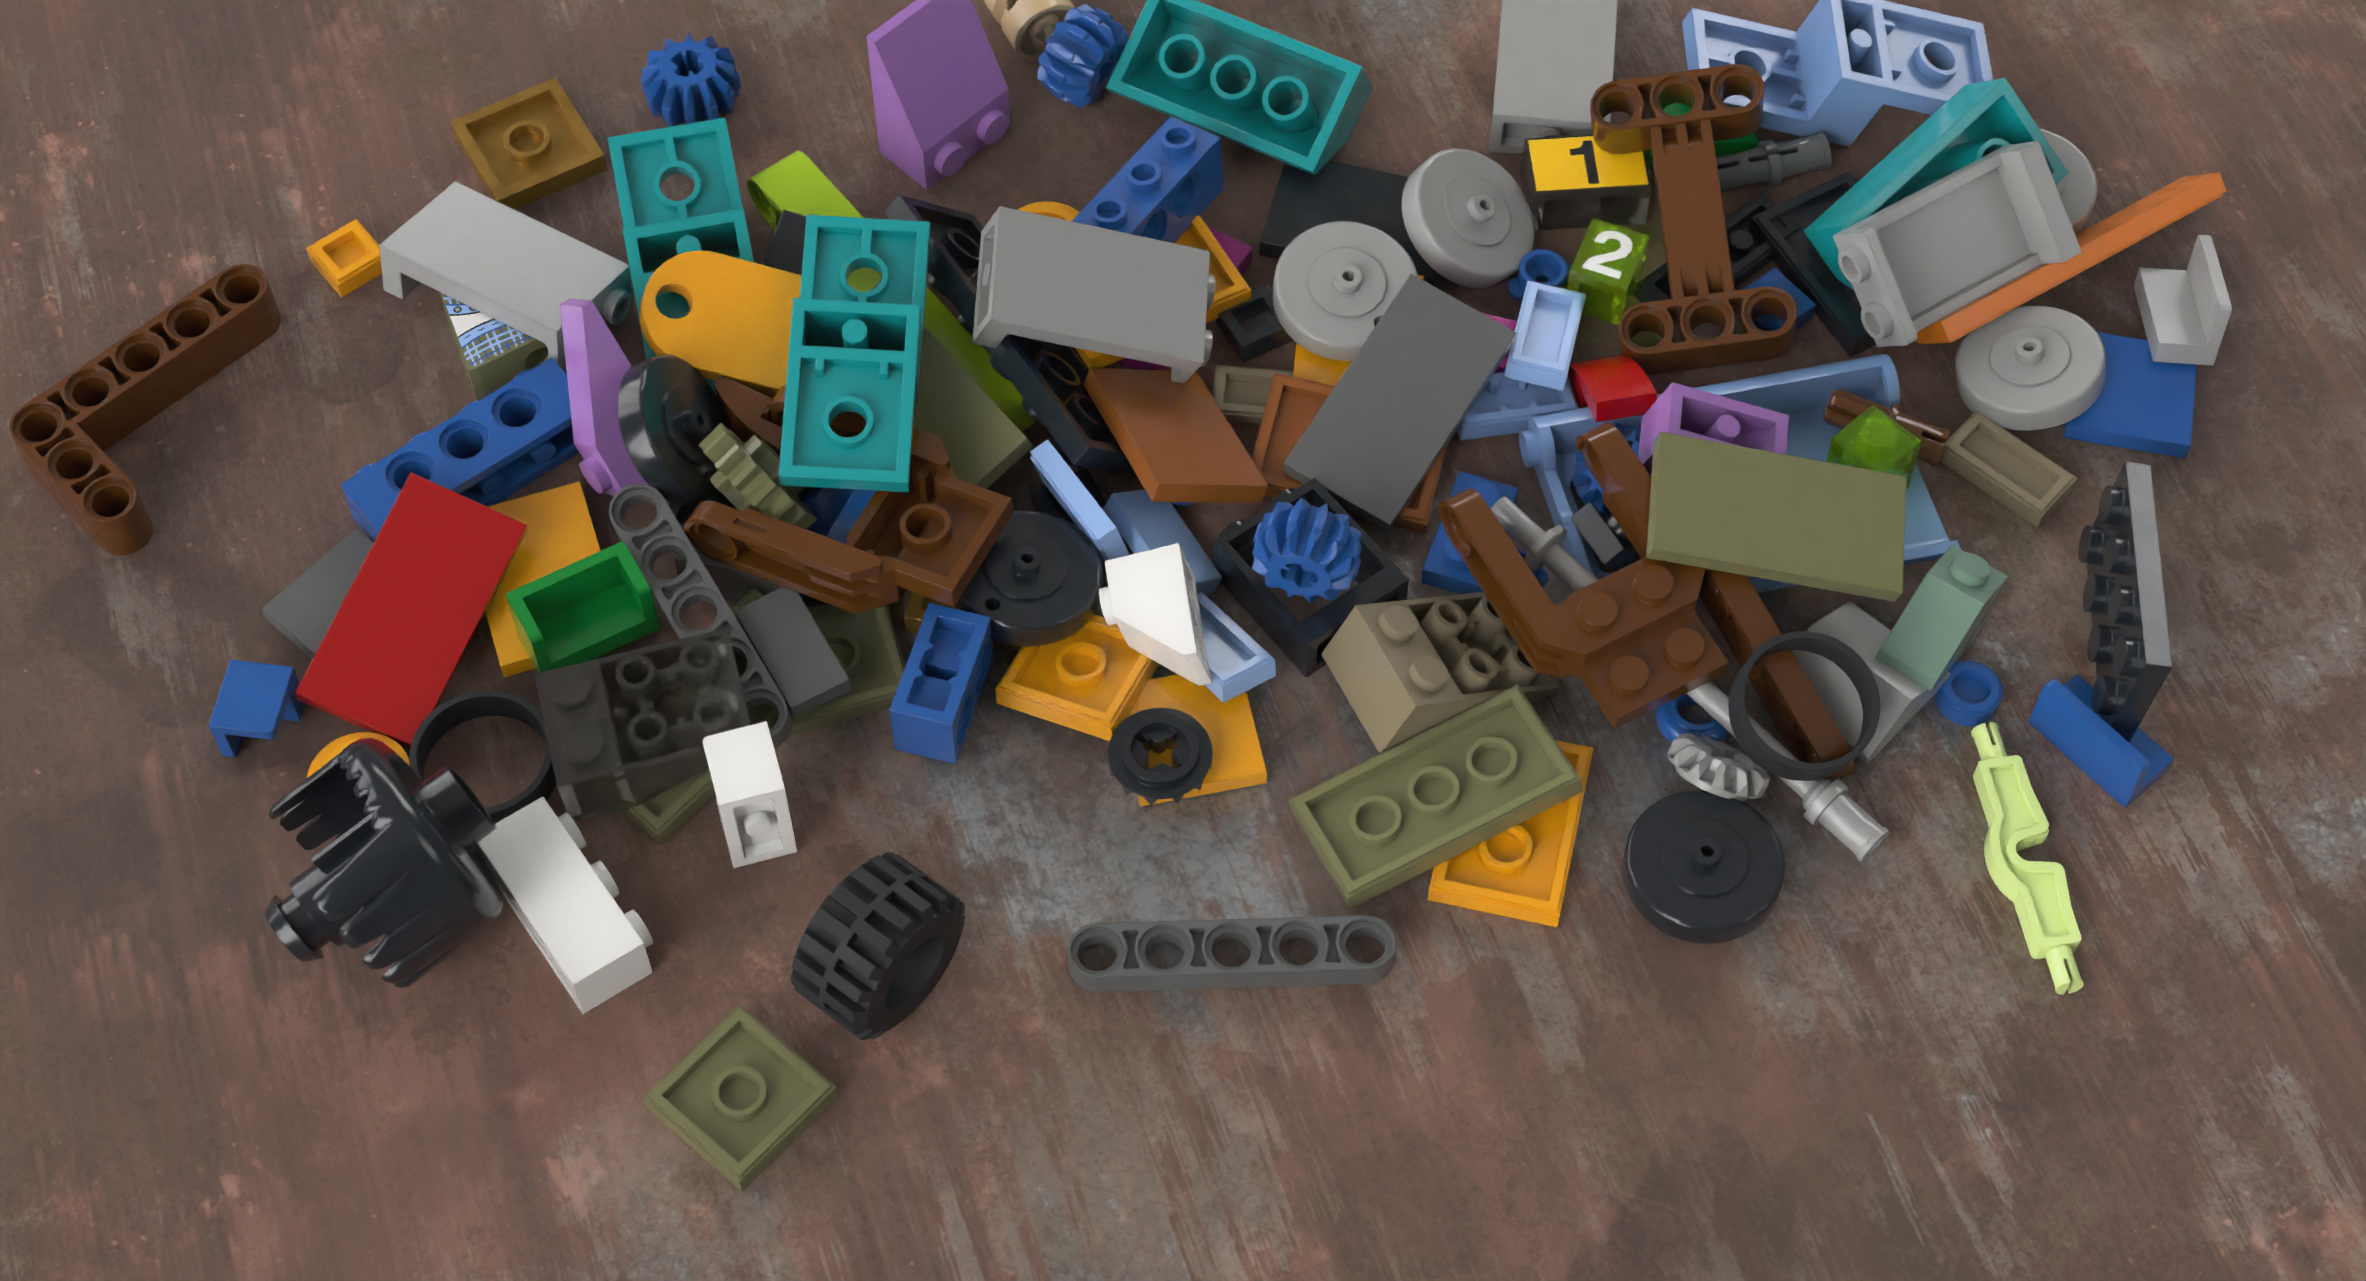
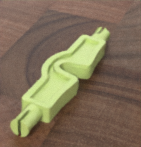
[1971,722,2084,995]

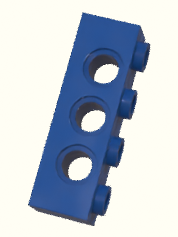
[1072,117,1224,243]
[341,357,580,543]

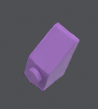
[1638,382,1789,475]

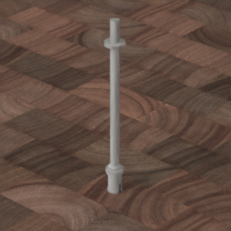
[1491,496,1890,862]

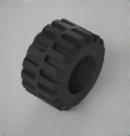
[791,852,965,1040]

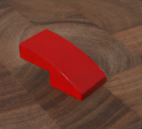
[1567,355,1657,423]

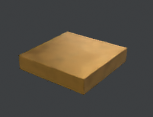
[450,77,608,210]

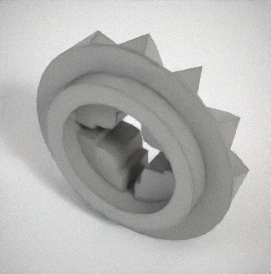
[1667,733,1770,801]

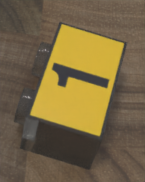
[1520,135,1652,231]

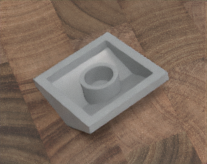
[1792,601,1950,764]

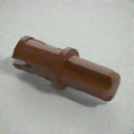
[1823,389,1950,467]

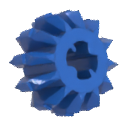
[1038,4,1128,108]
[641,32,741,127]
[1252,498,1362,603]

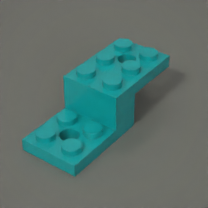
[607,117,754,396]
[778,215,930,492]

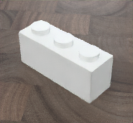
[476,797,653,1014]

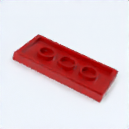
[295,472,527,750]

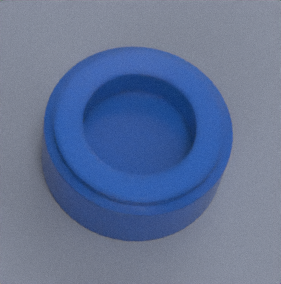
[1935,661,2003,726]

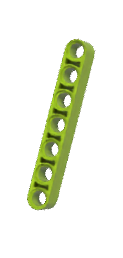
[747,150,1035,432]

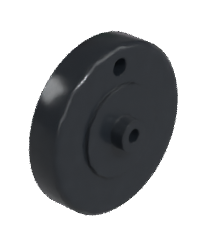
[617,354,729,505]
[954,510,1103,647]
[1622,790,1785,944]

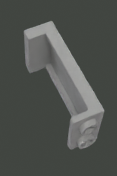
[1489,0,1618,155]
[1833,141,2082,347]
[379,182,634,372]
[972,206,1216,384]

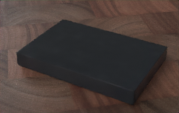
[1259,161,1437,286]
[1749,171,1876,357]

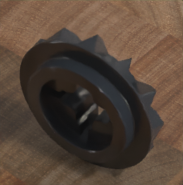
[1108,708,1213,805]

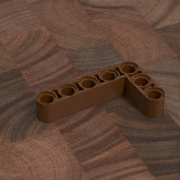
[9,264,281,556]

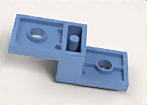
[1682,0,1993,147]

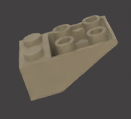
[1321,592,1561,754]

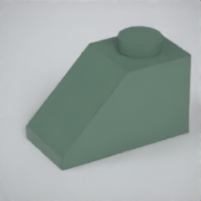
[1875,545,2008,691]

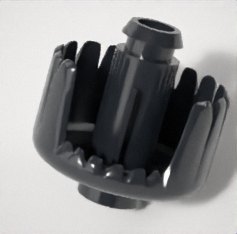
[265,738,503,988]

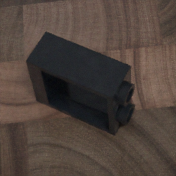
[1214,478,1409,677]

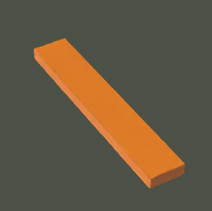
[1915,172,2227,344]

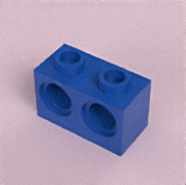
[889,603,994,764]

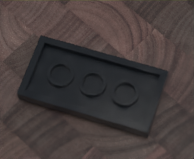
[2078,462,2172,742]

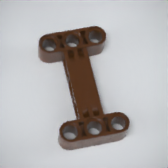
[1590,64,1797,375]

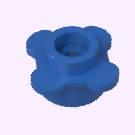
[1508,249,1575,301]

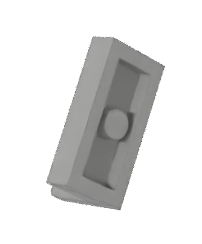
[2133,235,2232,366]

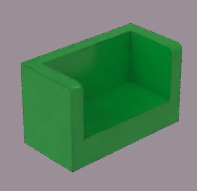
[505,541,660,682]

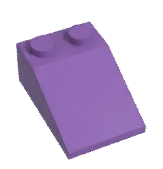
[866,0,1011,190]

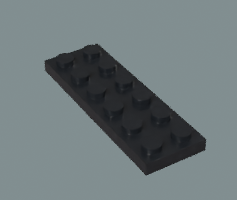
[884,194,1137,477]

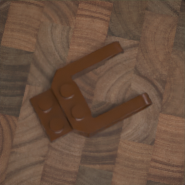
[684,385,1013,614]
[1439,422,1729,729]

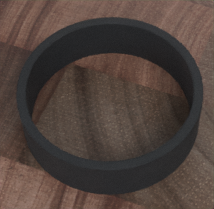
[1728,631,1880,781]
[409,690,559,824]

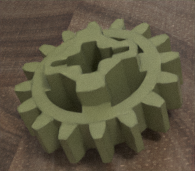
[698,423,818,530]

